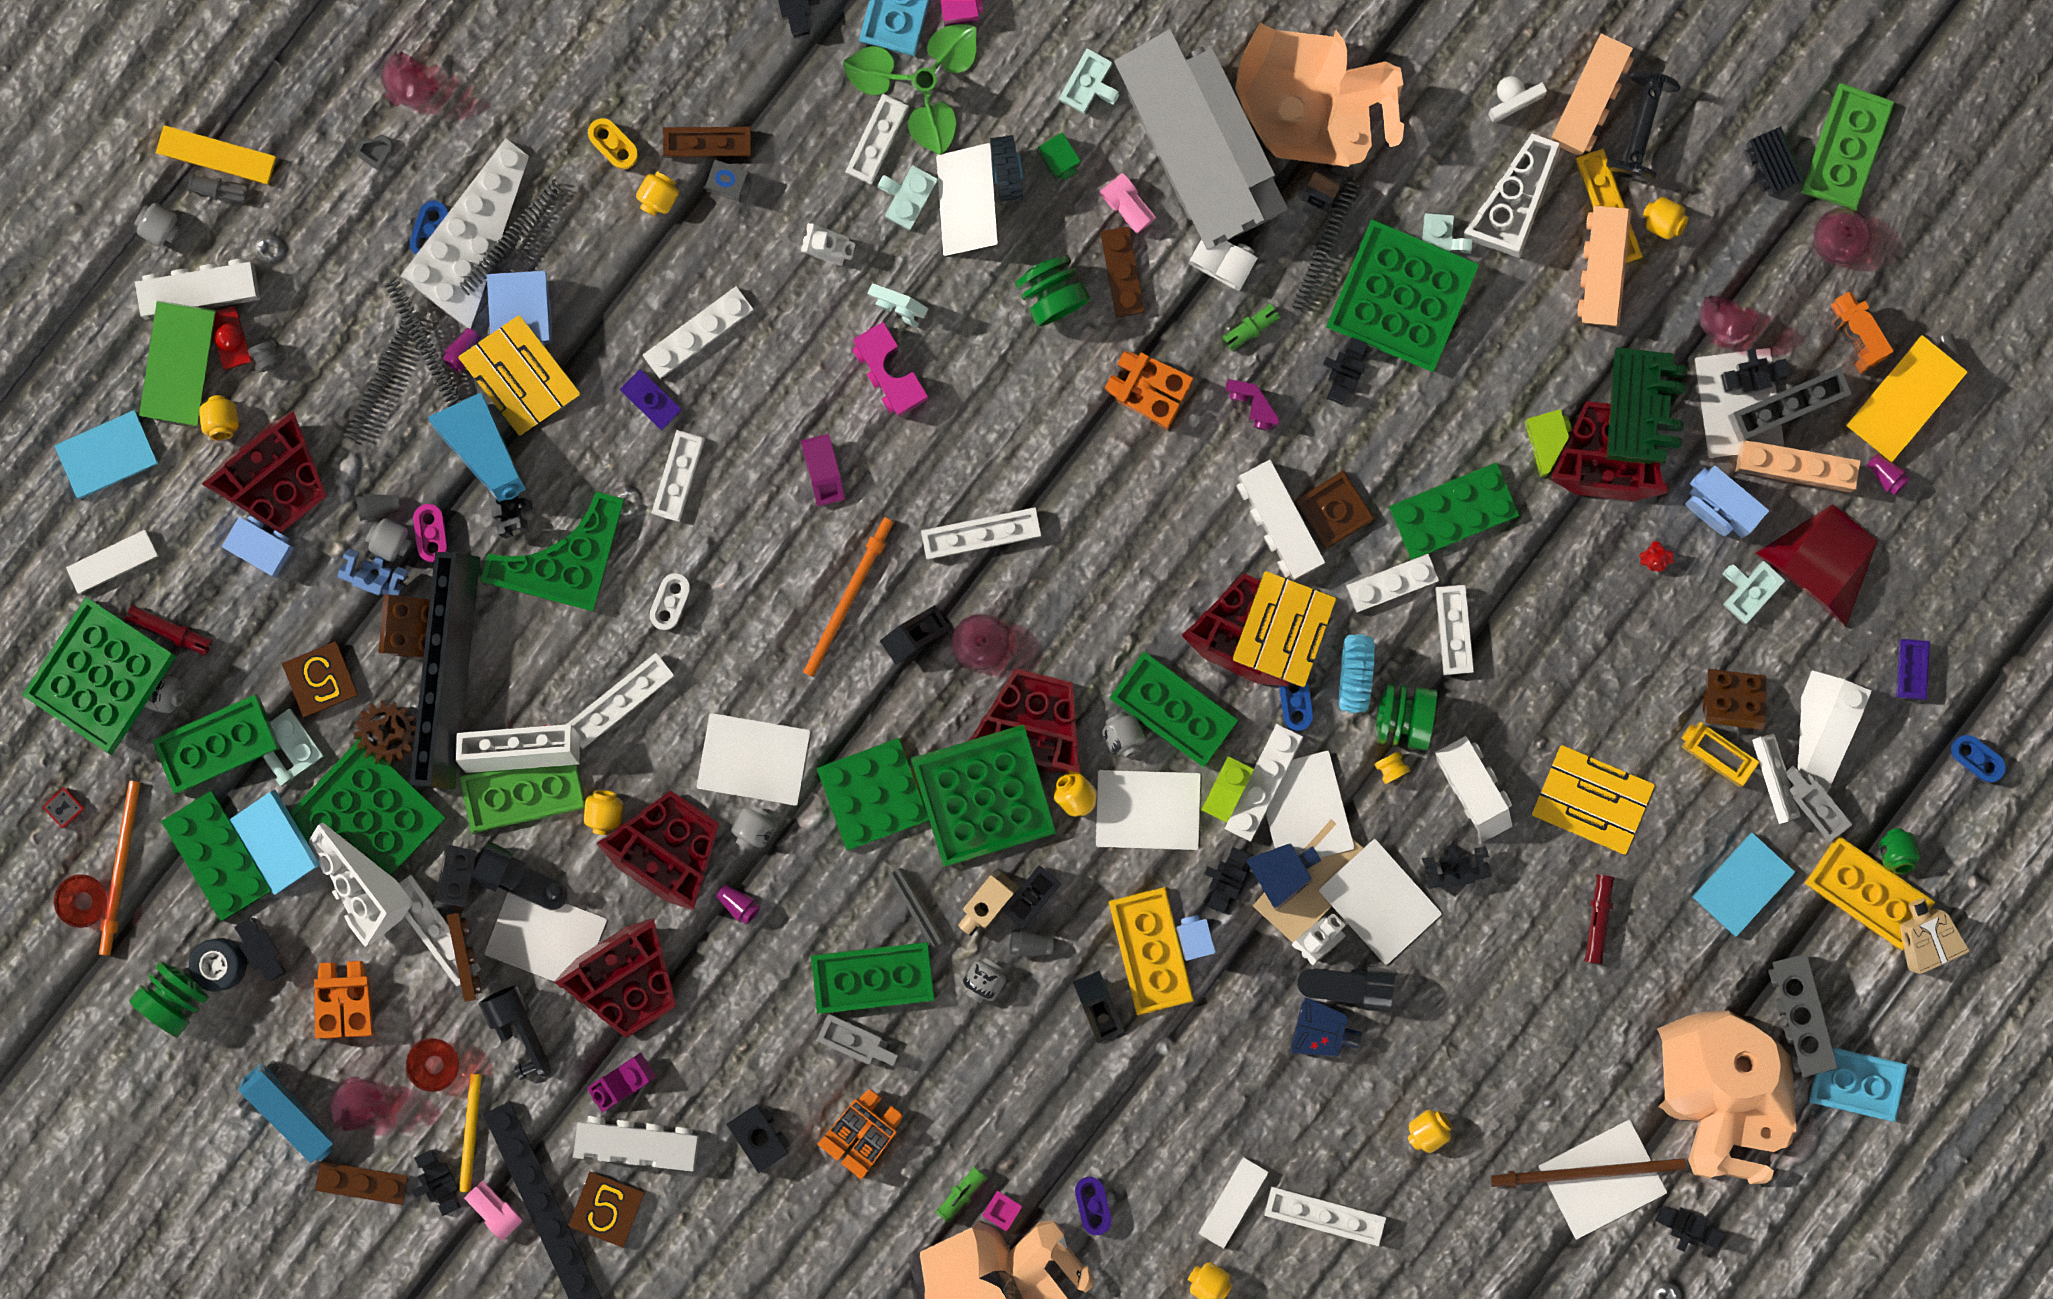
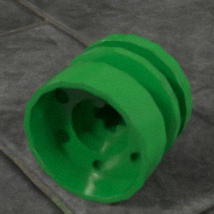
[1014,255,1091,328]
[1376,683,1437,751]
[129,961,209,1038]

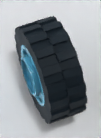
[990,135,1023,202]

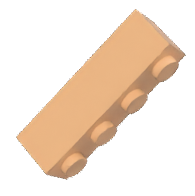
[1550,33,1634,156]
[1578,206,1631,327]
[1735,440,1860,493]

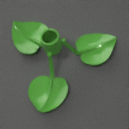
[843,24,977,155]

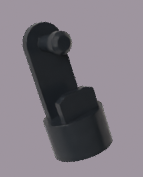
[471,841,567,911]
[1297,966,1396,1013]
[478,984,551,1080]

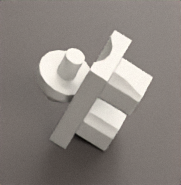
[801,223,855,266]
[1292,914,1346,965]

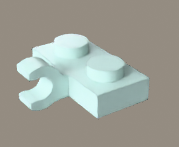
[1059,49,1119,114]
[877,165,938,231]
[1422,213,1472,254]
[867,283,929,327]
[1722,561,1785,624]

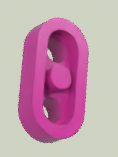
[413,504,448,563]

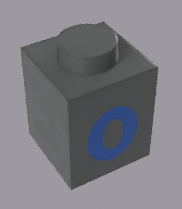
[705,160,752,202]

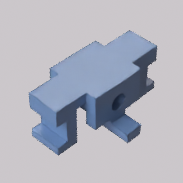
[337,549,409,596]

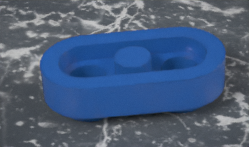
[410,201,448,255]
[1279,681,1313,731]
[1951,735,2006,783]

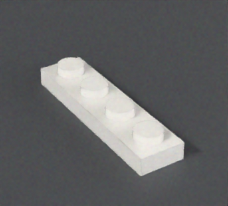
[642,286,754,380]
[921,508,1041,560]
[567,653,675,749]
[1225,724,1303,842]
[399,875,481,987]
[1264,1186,1386,1246]

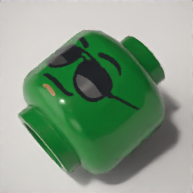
[1879,828,1921,874]

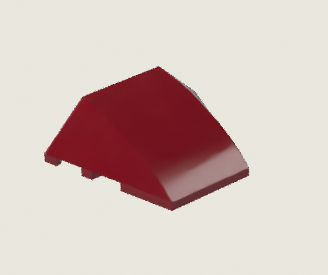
[1550,401,1668,501]
[201,410,327,533]
[1754,504,1878,627]
[1182,573,1289,686]
[968,668,1080,774]
[597,791,719,910]
[554,918,676,1038]

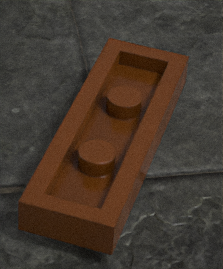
[663,127,751,158]
[1100,226,1144,318]
[447,913,482,1002]
[315,1161,409,1205]

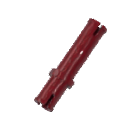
[125,605,213,656]
[1584,874,1615,964]

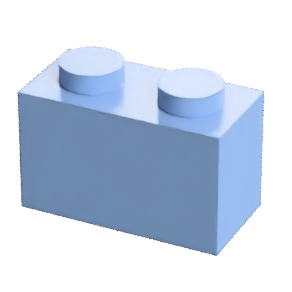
[221,516,294,578]
[1176,915,1215,961]

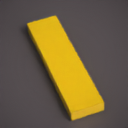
[155,125,276,185]
[1575,148,1643,264]

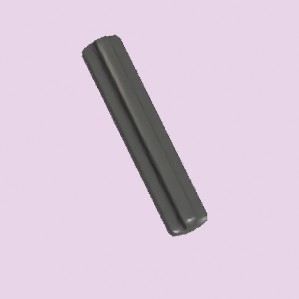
[890,868,944,948]

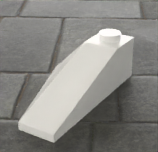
[1797,670,1871,793]
[308,823,413,947]

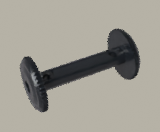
[1606,70,1680,181]

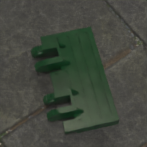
[1606,347,1688,464]

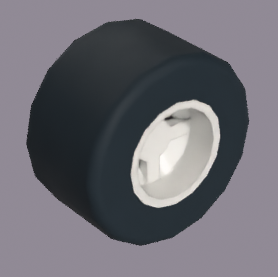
[189,938,247,992]

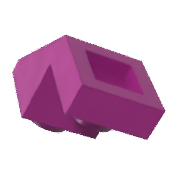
[1224,379,1279,431]
[800,433,845,506]
[587,1053,657,1113]

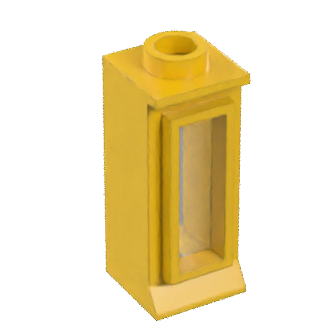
[1681,722,1759,787]

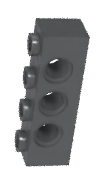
[1728,367,1852,442]
[1769,954,1838,1078]

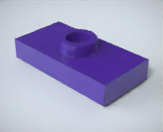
[619,369,682,431]
[1896,639,1930,700]

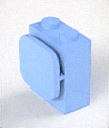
[487,271,552,347]
[1685,465,1769,538]

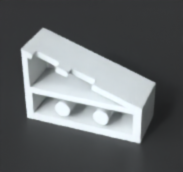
[1435,736,1512,843]

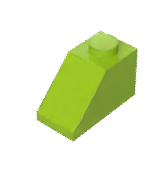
[1524,409,1572,477]
[1201,756,1254,823]

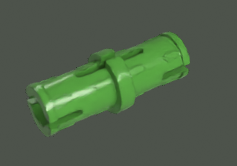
[1222,303,1280,352]
[935,1166,988,1223]

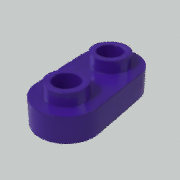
[1075,1176,1111,1235]

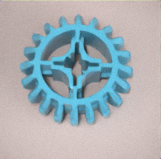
[1338,634,1375,713]

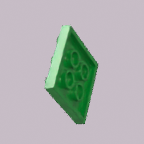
[816,738,929,851]

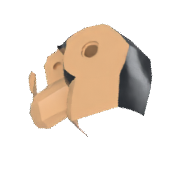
[909,1220,1095,1299]

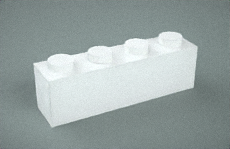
[135,259,260,320]
[1236,460,1325,581]
[456,724,580,773]

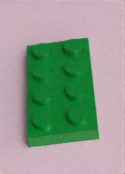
[1388,462,1519,561]
[1109,651,1238,768]
[152,694,281,794]
[161,791,272,922]
[811,942,934,1014]

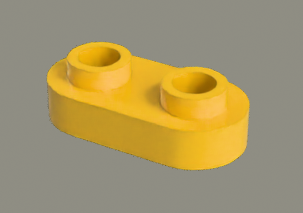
[588,118,638,170]

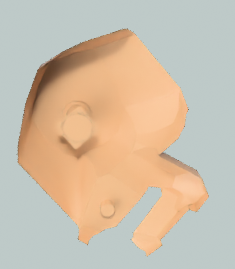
[1235,22,1404,167]
[1657,1011,1796,1184]

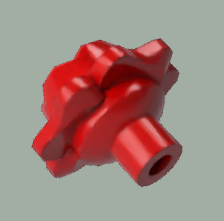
[1639,541,1674,572]

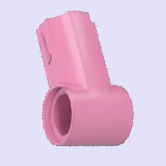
[1099,173,1156,234]
[464,1180,524,1241]

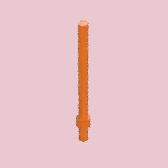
[803,517,894,677]
[99,781,141,956]

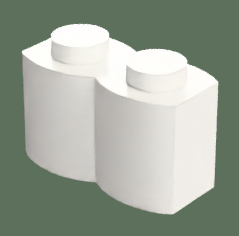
[1188,239,1257,291]

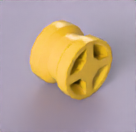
[1374,750,1411,784]

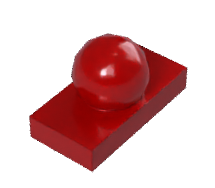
[213,306,253,371]

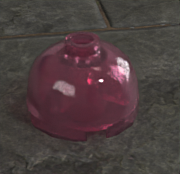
[381,51,440,107]
[1813,207,1872,266]
[1699,295,1760,348]
[951,614,1009,672]
[330,1077,391,1131]

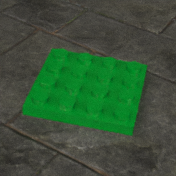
[1326,219,1479,372]
[22,597,177,755]
[911,725,1056,867]
[289,740,446,876]

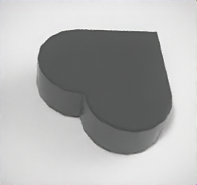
[355,135,394,172]

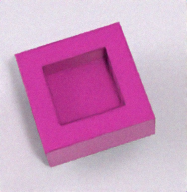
[982,1190,1022,1231]

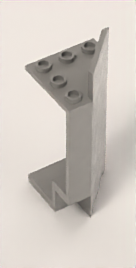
[1114,29,1288,250]

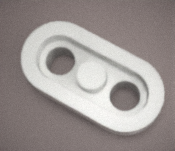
[650,573,690,631]

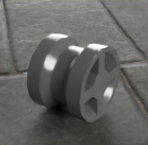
[248,340,284,373]

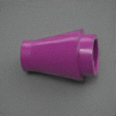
[442,328,481,373]
[1866,453,1910,496]
[716,884,761,925]

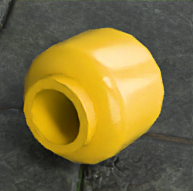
[636,171,679,217]
[1643,197,1689,240]
[199,395,239,441]
[1053,774,1097,817]
[584,790,623,835]
[1408,1109,1453,1153]
[1188,1262,1233,1299]

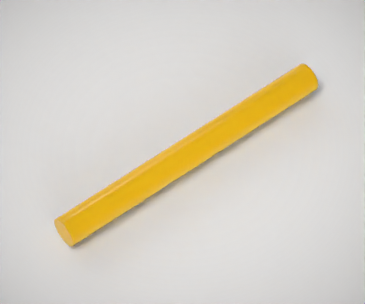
[459,1073,482,1192]

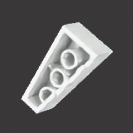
[1464,134,1560,258]
[573,1116,699,1171]

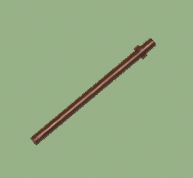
[1491,1158,1686,1189]

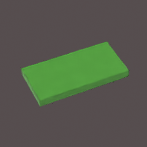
[1800,83,1894,212]
[139,300,216,426]
[459,765,585,834]

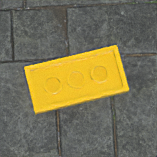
[1846,335,1968,462]
[1804,836,1935,951]
[1108,887,1194,1015]

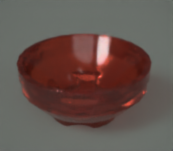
[53,874,108,928]
[406,1038,460,1092]

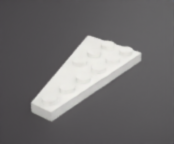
[400,138,529,329]

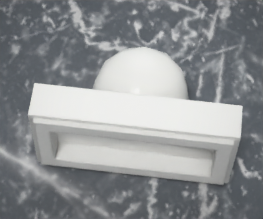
[1488,76,1547,123]

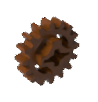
[353,700,416,765]

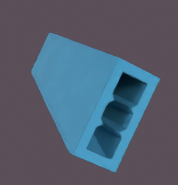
[428,392,526,502]
[238,1062,334,1163]

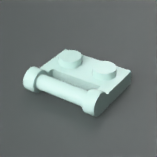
[262,709,325,787]

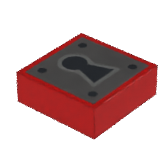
[42,787,85,829]

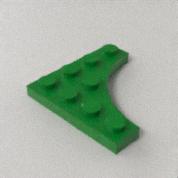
[480,491,625,612]

